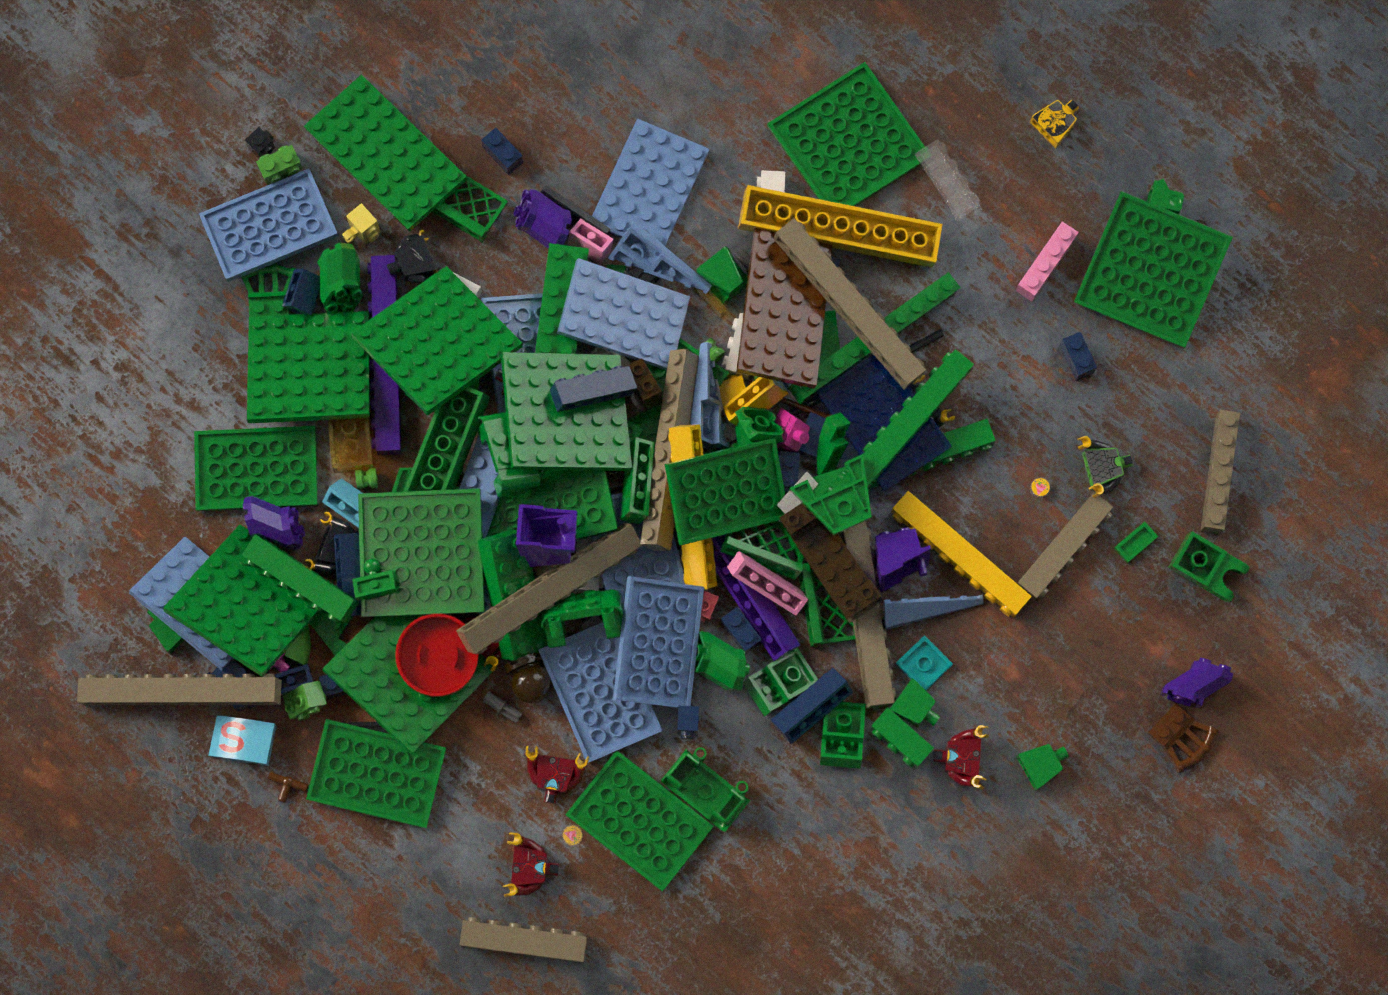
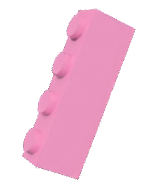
[1016,222,1079,302]
[727,551,808,615]

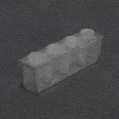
[915,139,980,221]

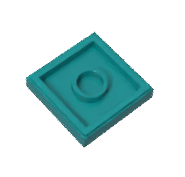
[895,635,953,691]

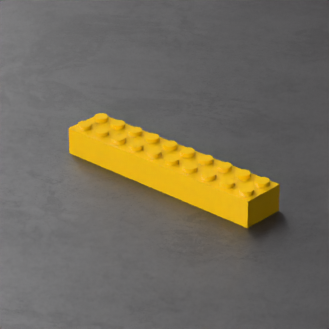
[738,185,942,268]

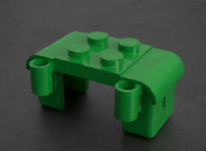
[478,412,547,498]
[541,589,623,648]
[661,747,751,832]

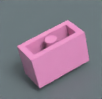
[567,219,613,265]

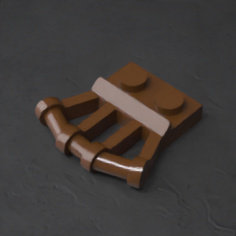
[1148,703,1219,773]

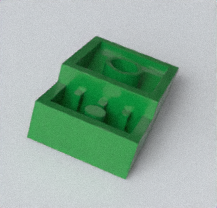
[743,648,818,717]
[820,702,866,769]

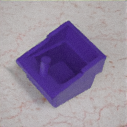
[516,504,578,567]
[874,528,931,592]

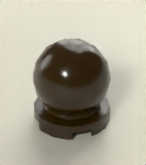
[504,652,552,703]

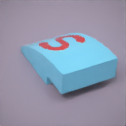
[208,716,277,766]

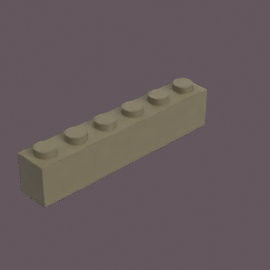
[1200,410,1240,534]
[1017,491,1113,601]
[459,917,587,963]

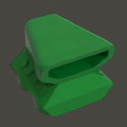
[1147,178,1184,214]
[696,246,748,305]
[735,407,784,446]

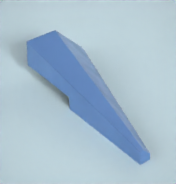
[608,221,712,294]
[690,342,730,449]
[883,595,983,630]

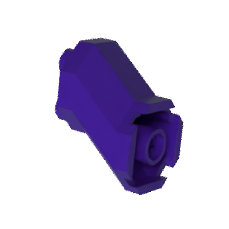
[514,189,572,249]
[243,496,305,550]
[1160,658,1233,708]

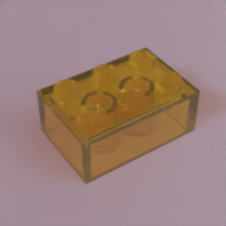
[328,418,375,473]

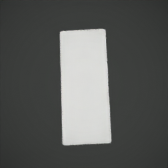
[777,472,818,514]

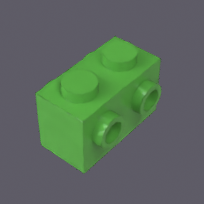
[256,145,303,185]
[283,681,327,721]

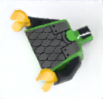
[1077,436,1133,498]

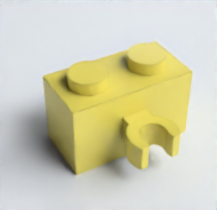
[342,203,380,245]

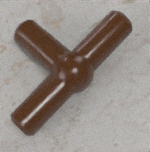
[268,772,309,802]

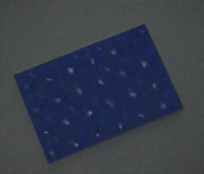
[816,355,952,492]

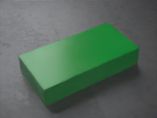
[1114,521,1158,563]

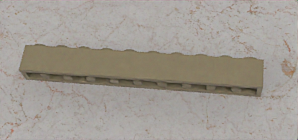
[773,219,926,390]
[640,349,699,551]
[839,520,896,709]
[456,523,642,654]
[77,674,282,705]

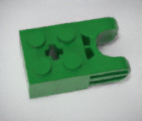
[1168,531,1250,602]

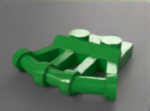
[242,263,296,317]

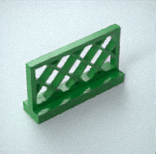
[432,175,508,243]
[720,521,804,580]
[798,563,856,647]

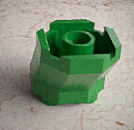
[317,243,363,314]
[694,631,750,691]

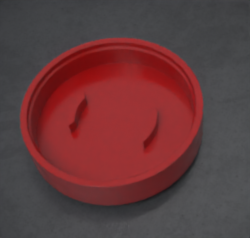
[395,614,479,697]

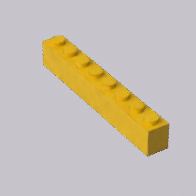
[668,424,717,589]
[891,491,1032,618]

